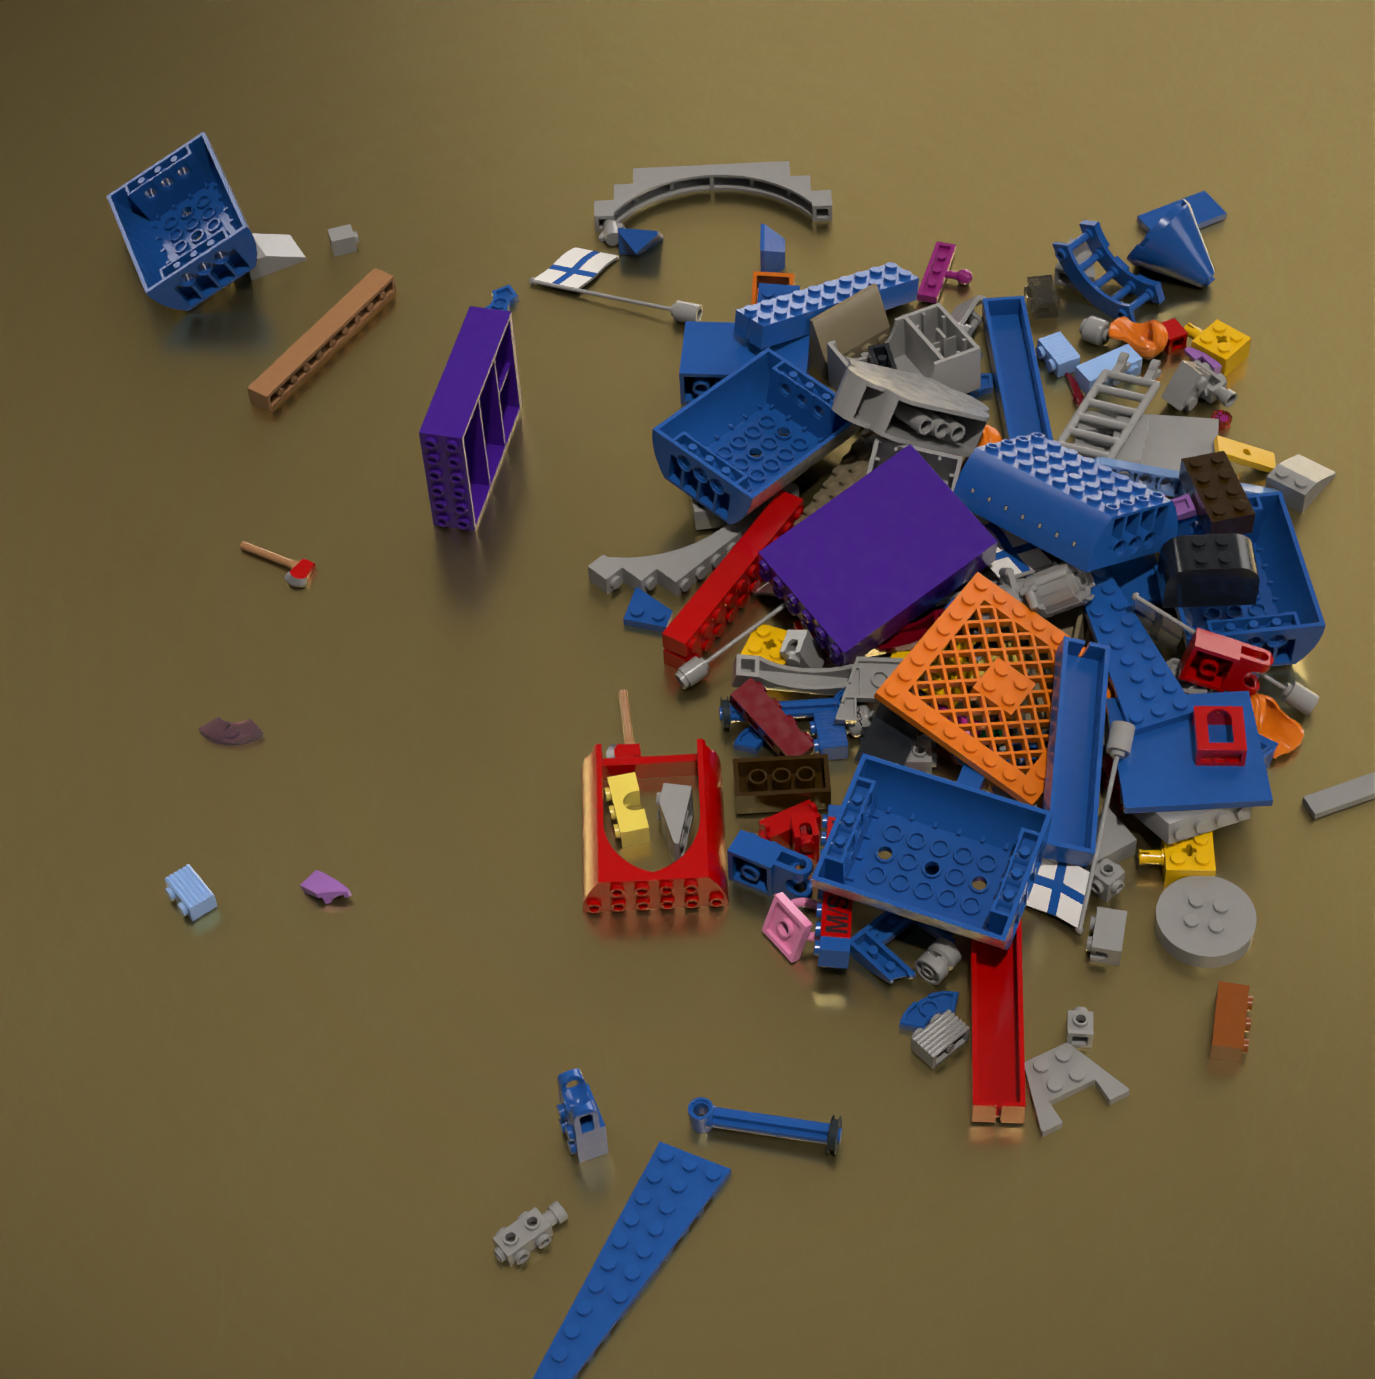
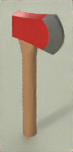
[240,541,316,587]
[606,689,641,758]

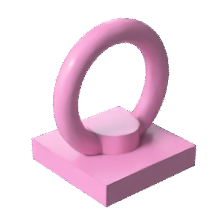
[762,892,821,963]

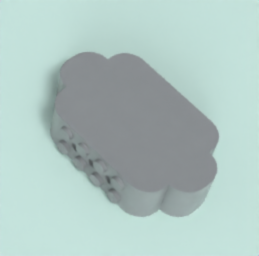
[831,360,990,457]

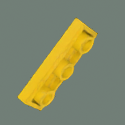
[1213,435,1276,473]

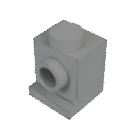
[1066,1007,1094,1049]

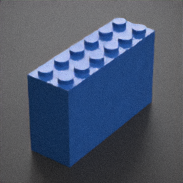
[679,321,810,404]

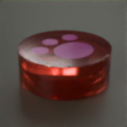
[1210,410,1232,430]

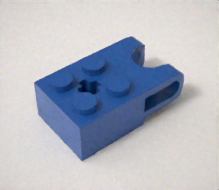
[727,830,813,900]
[556,1068,609,1163]

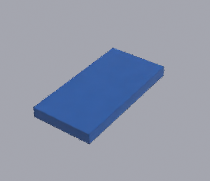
[1137,190,1227,233]

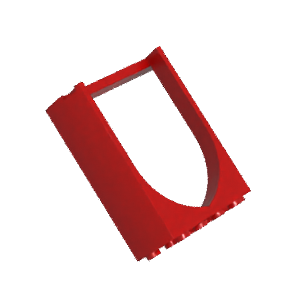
[581,739,729,913]

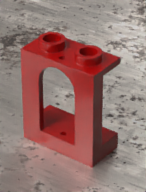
[1192,706,1247,766]

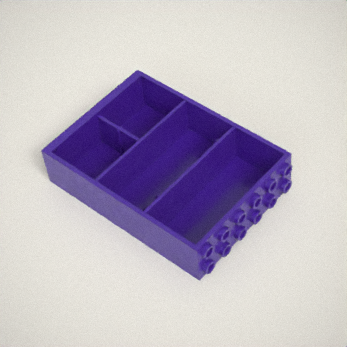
[419,306,522,531]
[758,444,998,666]

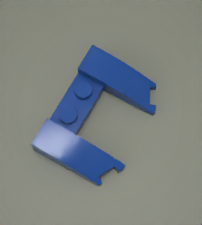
[850,911,956,984]

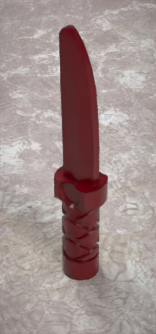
[1065,373,1084,408]

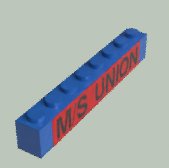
[814,805,853,969]

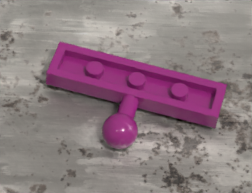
[917,242,972,303]

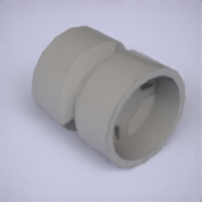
[914,938,962,985]

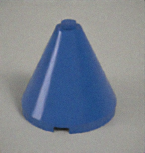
[1126,199,1215,288]

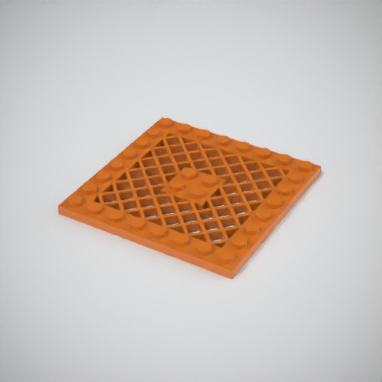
[874,572,1115,806]

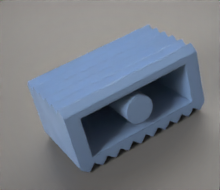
[1036,331,1080,378]
[164,864,217,921]

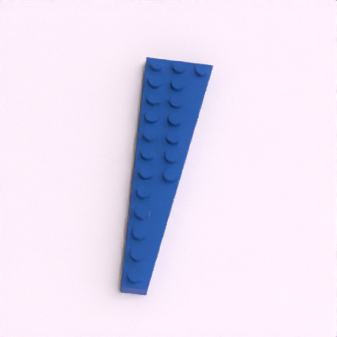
[1083,567,1194,736]
[533,1142,731,1379]

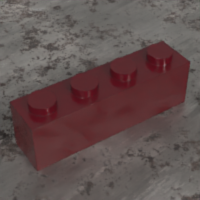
[729,678,814,756]

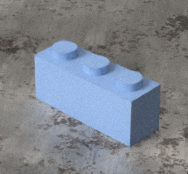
[1074,344,1143,395]

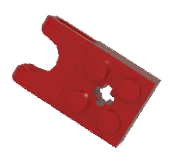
[1178,628,1274,696]

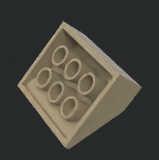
[810,283,890,379]

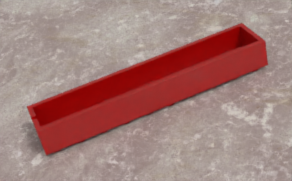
[662,490,804,669]
[970,920,1026,1123]

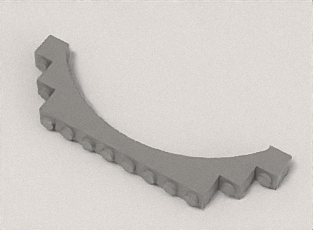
[594,161,832,232]
[588,435,799,597]

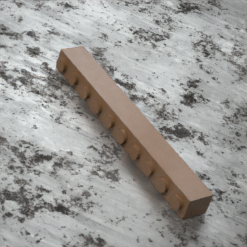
[247,268,396,412]

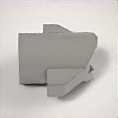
[599,219,625,246]

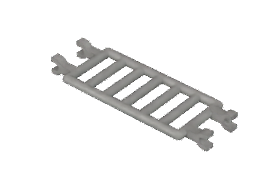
[1057,352,1162,459]

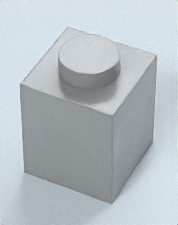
[327,224,359,257]

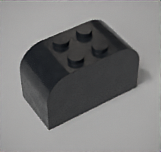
[1157,534,1260,608]

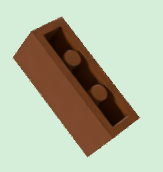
[1209,981,1253,1063]

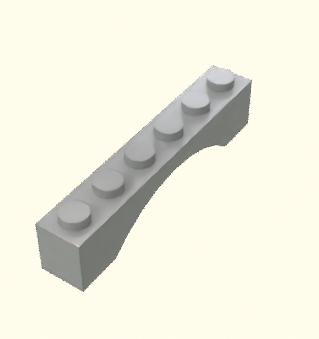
[732,654,854,696]

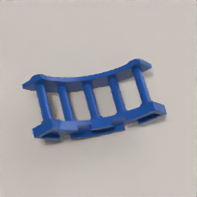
[1052,220,1165,323]

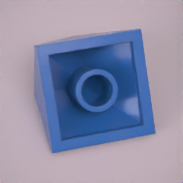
[760,224,785,273]
[618,228,664,256]

